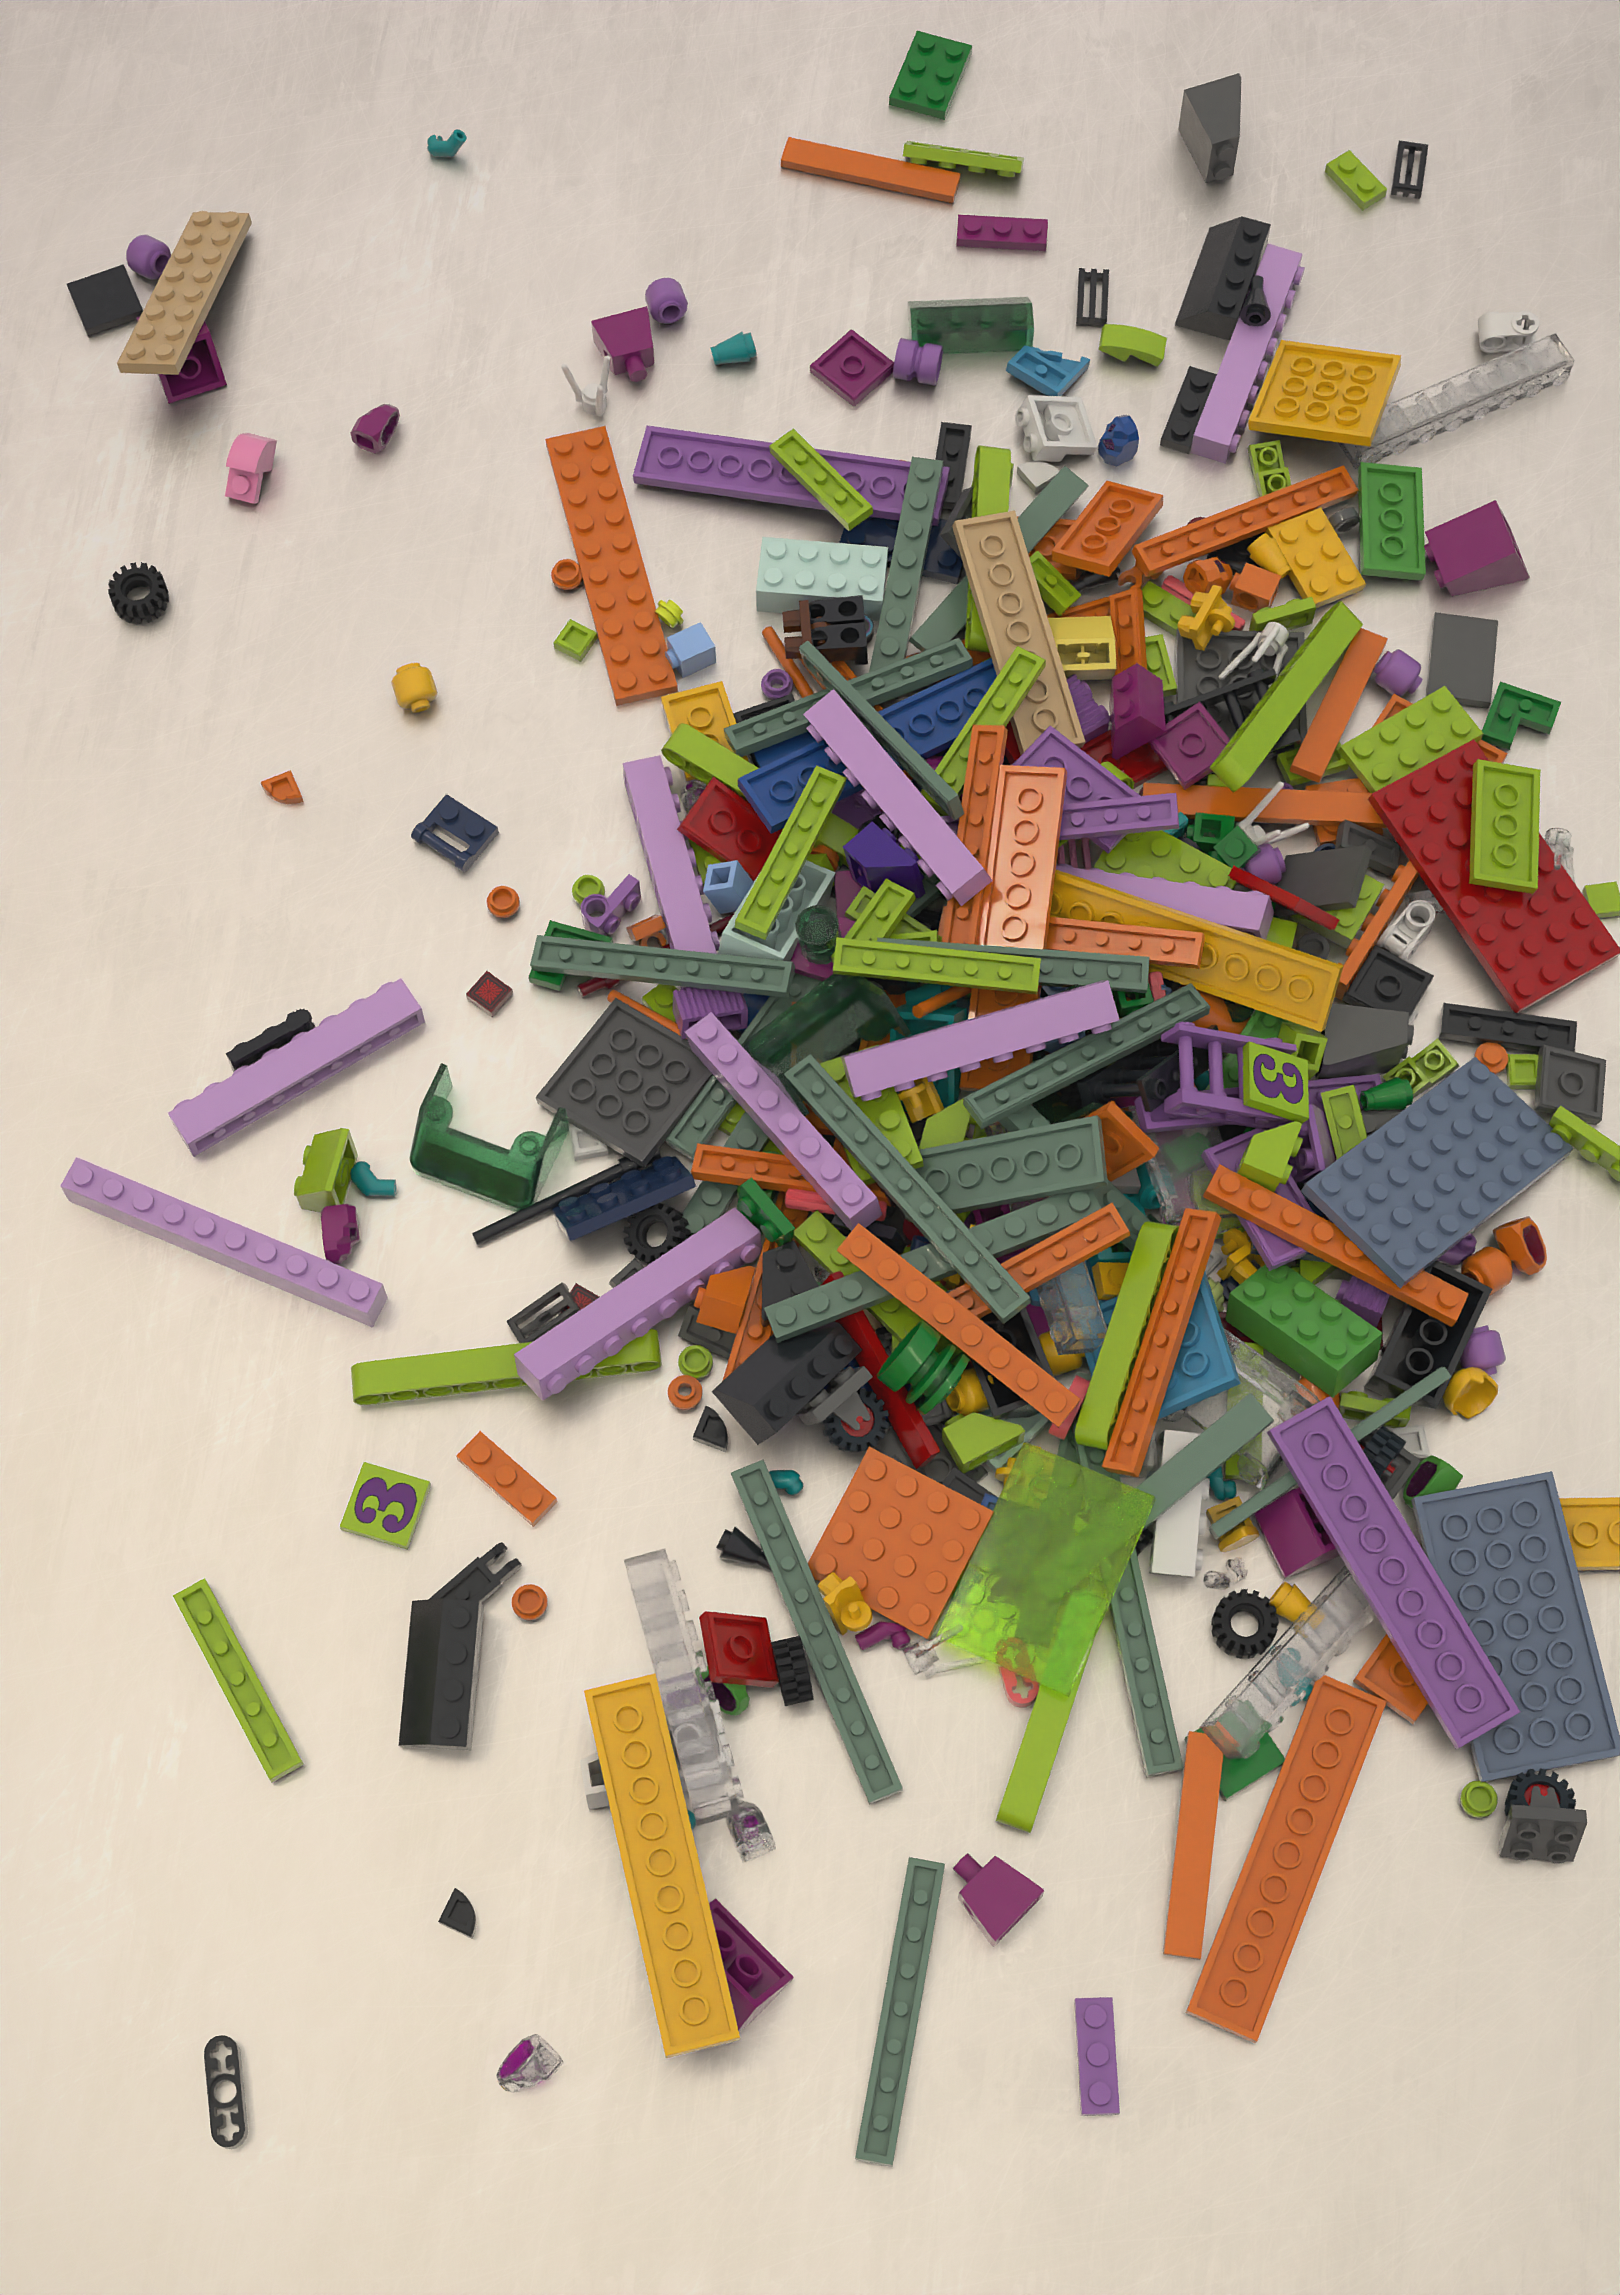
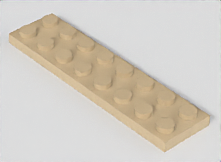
[117,211,252,375]
[952,511,1085,755]

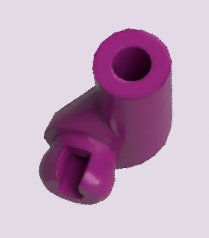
[855,1621,911,1651]

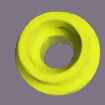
[654,599,684,629]

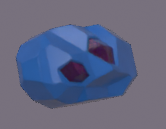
[1098,415,1139,467]

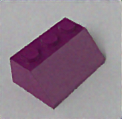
[709,1898,794,2032]

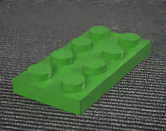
[1358,462,1426,581]

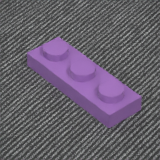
[1074,1997,1120,2116]

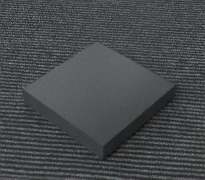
[1534,1045,1606,1125]

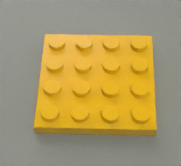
[1248,340,1401,447]

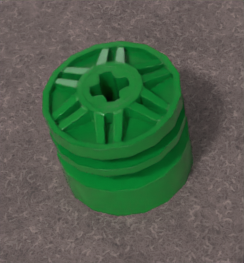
[877,1320,970,1416]

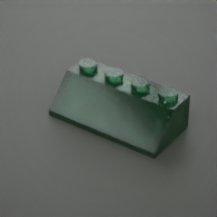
[907,297,1034,354]

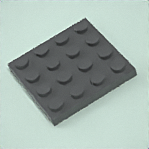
[1176,629,1307,750]
[535,998,713,1168]

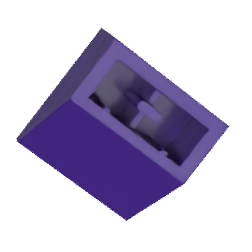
[843,822,926,898]

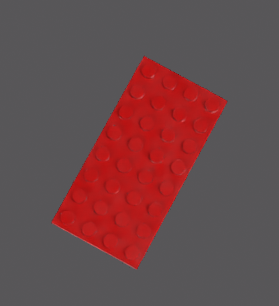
[1368,739,1620,1013]

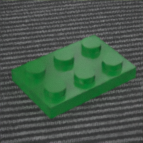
[889,31,972,120]

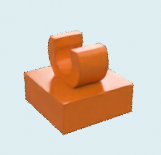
[626,915,666,946]

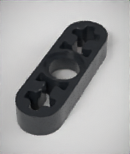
[204,2035,248,2149]

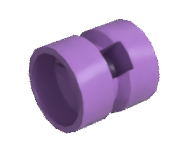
[893,338,943,386]

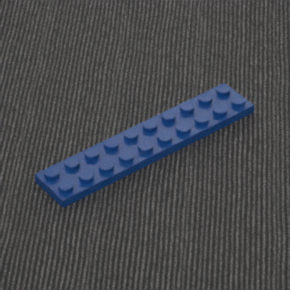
[738,658,997,834]

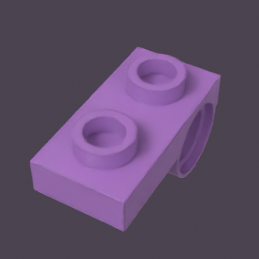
[581,874,641,936]

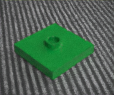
[1184,1700,1285,1801]

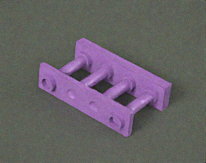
[1161,1022,1297,1130]

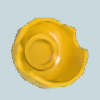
[1442,1367,1498,1419]

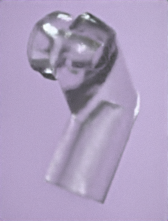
[1203,1557,1248,1590]

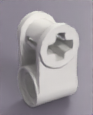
[1478,311,1539,354]
[1376,900,1435,962]

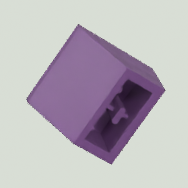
[1288,1104,1336,1185]

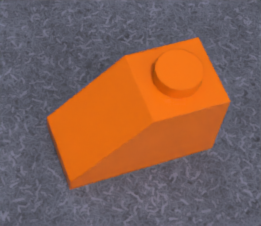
[693,1266,756,1334]

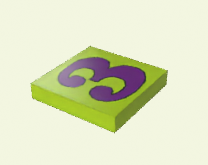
[1243,1041,1309,1124]
[340,1462,431,1550]

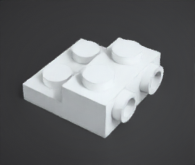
[1015,395,1098,462]

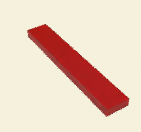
[820,1270,940,1469]

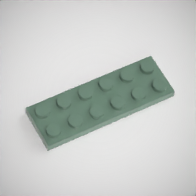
[905,1115,1108,1222]

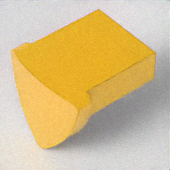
[1206,1496,1260,1552]

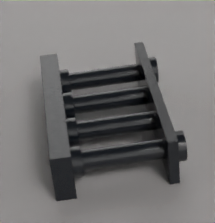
[1164,668,1302,785]
[1076,1025,1226,1114]

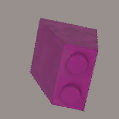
[137,317,227,404]
[1424,500,1530,597]

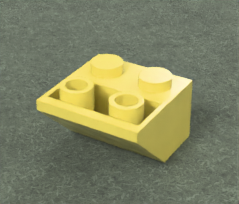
[1048,616,1116,680]

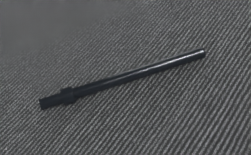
[472,1150,661,1245]

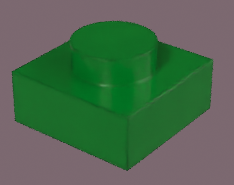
[1213,825,1262,869]

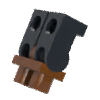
[782,595,868,667]

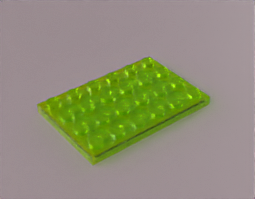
[936,1442,1156,1697]

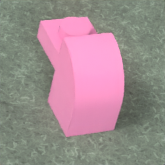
[225,433,277,504]

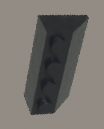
[1175,216,1271,341]
[1365,1261,1492,1409]
[946,1286,1054,1419]
[712,1321,862,1445]
[398,1598,484,1751]

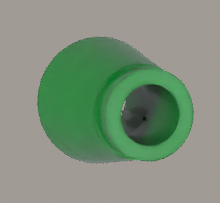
[1360,1077,1413,1111]

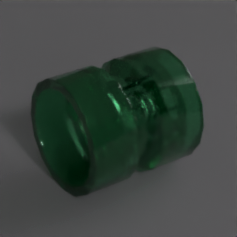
[795,905,842,964]

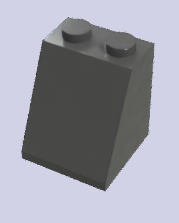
[1178,73,1241,183]
[1315,1003,1414,1080]

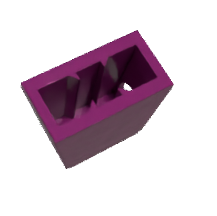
[591,306,655,382]
[953,1853,1044,1947]

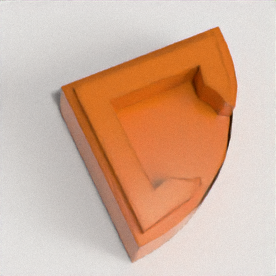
[261,770,304,804]

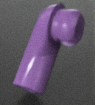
[1436,1234,1477,1265]

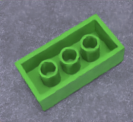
[1225,1264,1383,1398]

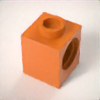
[1229,562,1281,613]

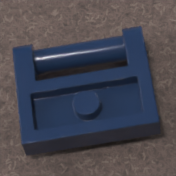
[411,794,499,872]

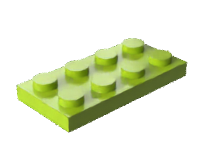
[1339,686,1483,793]
[1469,759,1541,894]
[1093,830,1237,890]
[820,1045,924,1185]

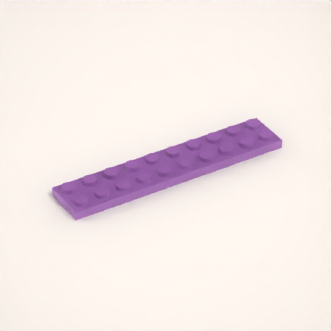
[633,425,950,526]
[1267,1396,1520,1749]

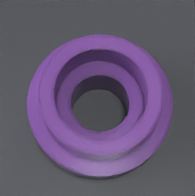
[761,669,793,700]

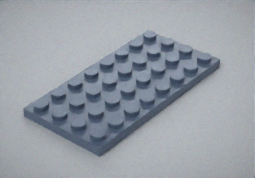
[1301,1057,1574,1289]
[1411,1471,1620,1782]

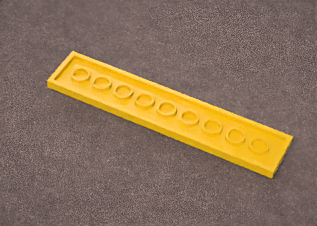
[1050,870,1343,1032]
[584,1674,740,2058]

